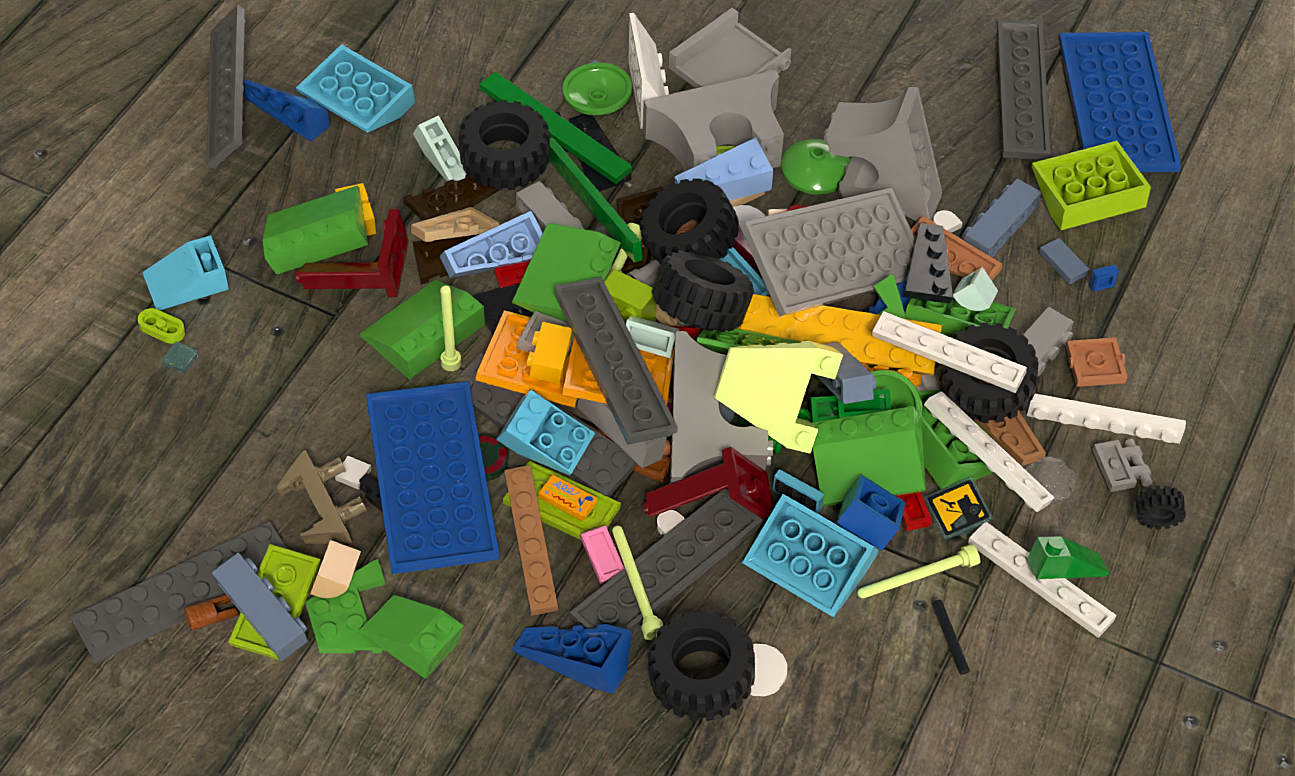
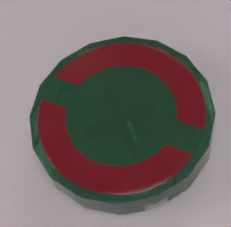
[478,434,509,481]

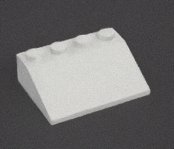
[628,13,669,129]

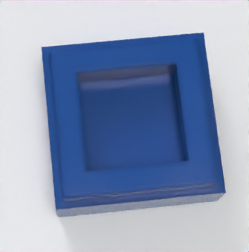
[1088,265,1119,292]

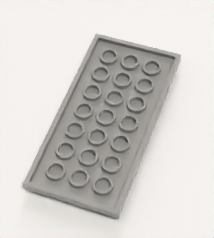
[740,187,915,317]

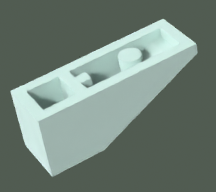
[413,115,466,181]

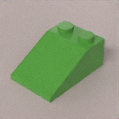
[360,595,464,679]

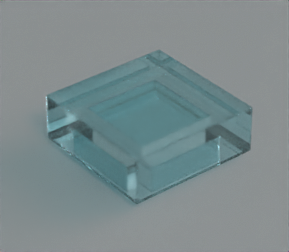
[162,341,199,374]

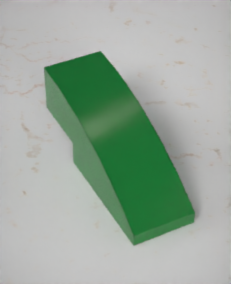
[811,389,892,423]

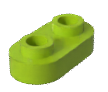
[138,308,185,344]

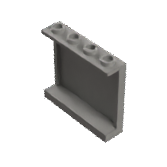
[669,8,791,88]

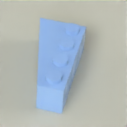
[674,137,773,201]
[439,211,543,278]

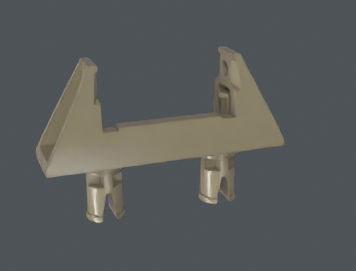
[277,450,367,544]

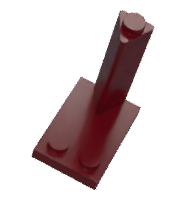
[296,209,409,297]
[643,447,774,522]

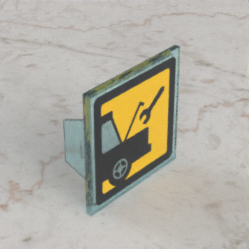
[924,476,994,540]

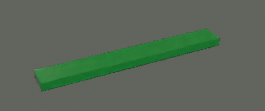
[479,72,632,184]
[549,138,642,263]

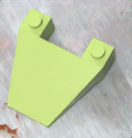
[714,341,843,453]

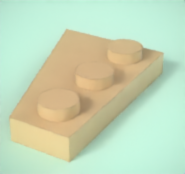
[411,207,499,242]

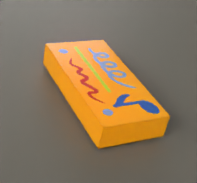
[538,474,597,521]

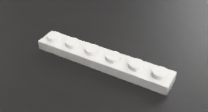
[872,311,1027,393]
[924,391,1055,512]
[1027,394,1186,444]
[968,521,1116,638]

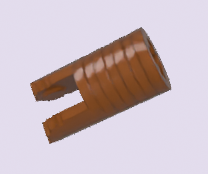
[184,594,239,631]

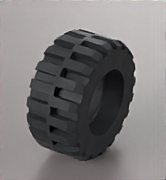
[459,100,550,190]
[640,178,739,264]
[652,251,754,332]
[939,322,1039,423]
[648,610,755,721]

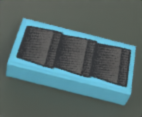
[773,469,824,514]

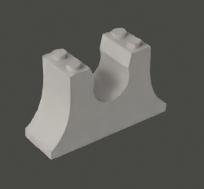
[643,70,784,171]
[824,87,942,222]
[670,331,773,484]

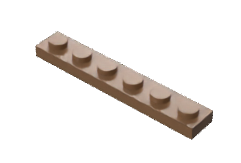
[504,465,558,616]

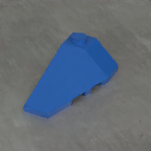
[243,79,330,142]
[512,624,631,694]

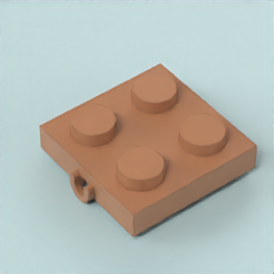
[1066,337,1128,387]

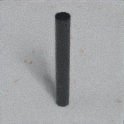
[932,599,970,675]

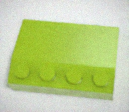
[1032,141,1151,230]

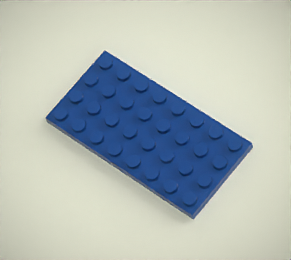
[1058,32,1181,172]
[366,381,499,574]

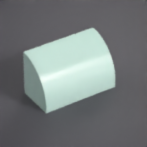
[953,267,998,311]
[626,315,679,358]

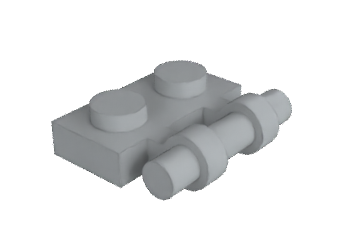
[1092,439,1152,492]

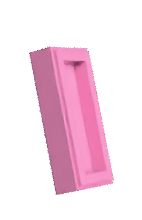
[580,525,624,585]

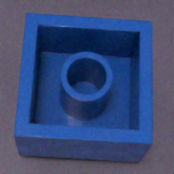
[837,475,906,551]

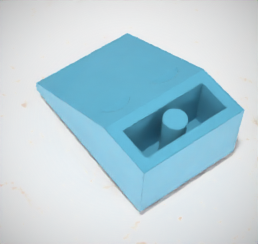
[142,235,229,310]
[496,390,595,475]

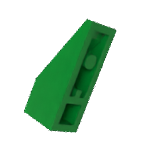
[1027,536,1109,579]

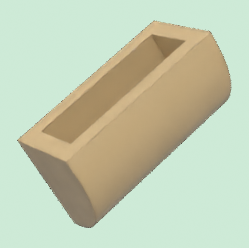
[310,540,361,598]

